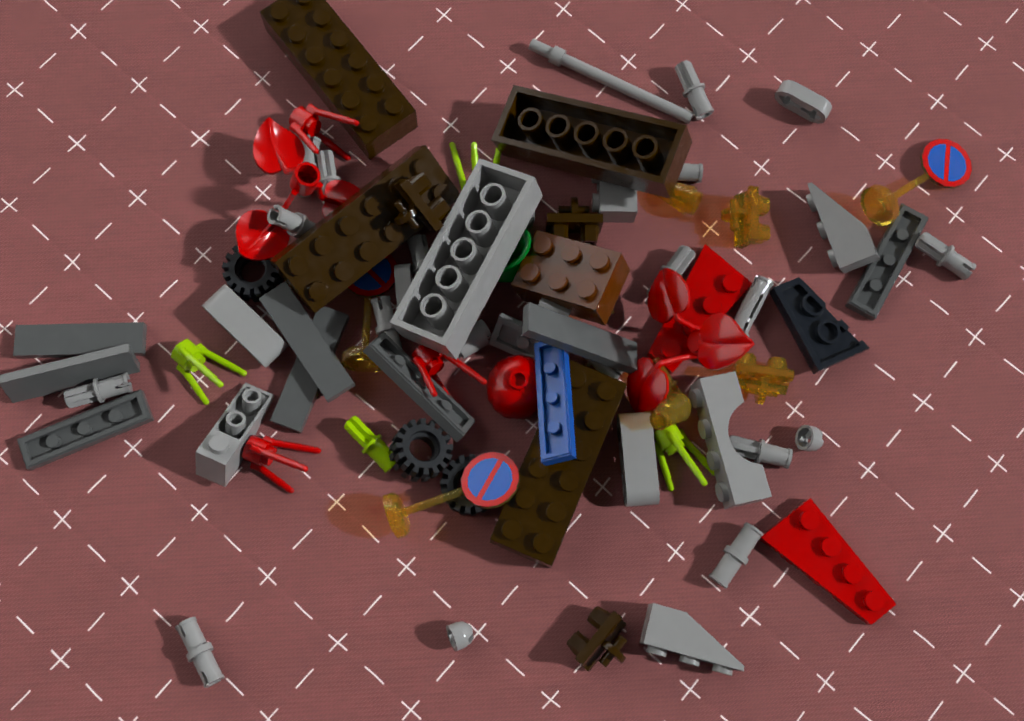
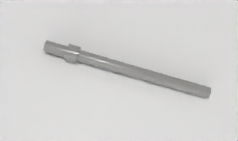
[528,38,694,124]

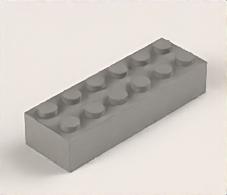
[390,158,543,360]

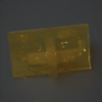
[721,185,770,249]
[732,353,794,405]

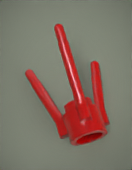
[289,103,359,161]
[412,345,487,397]
[242,435,321,494]

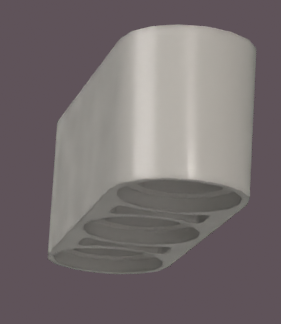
[201,284,289,368]
[617,412,660,507]

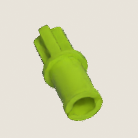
[344,416,396,473]

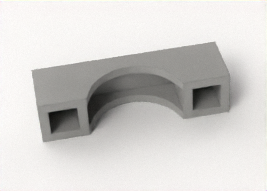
[689,371,772,510]

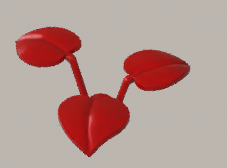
[235,117,360,261]
[627,268,755,413]

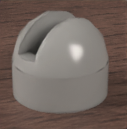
[795,425,824,452]
[446,621,474,651]

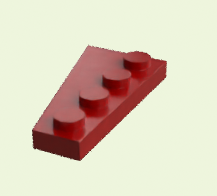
[647,244,752,375]
[759,498,897,625]

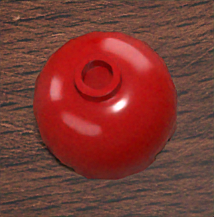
[486,355,538,419]

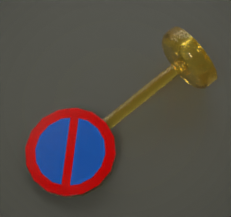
[860,139,972,226]
[341,254,397,372]
[383,452,520,539]

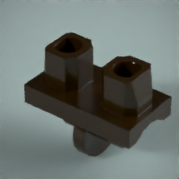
[393,172,451,232]
[545,197,603,246]
[567,606,627,672]

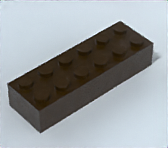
[260,0,418,160]
[491,85,692,199]
[269,145,460,313]
[490,359,627,568]

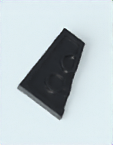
[769,277,870,374]

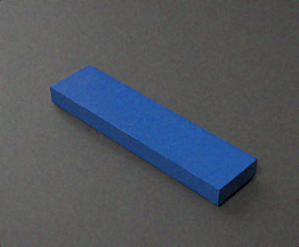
[534,342,577,466]

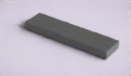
[845,203,929,321]
[259,281,356,403]
[522,302,638,374]
[270,306,350,433]
[13,322,147,358]
[363,332,475,442]
[0,343,140,403]
[17,389,154,471]

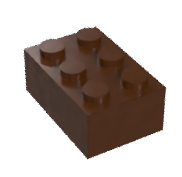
[511,230,630,326]

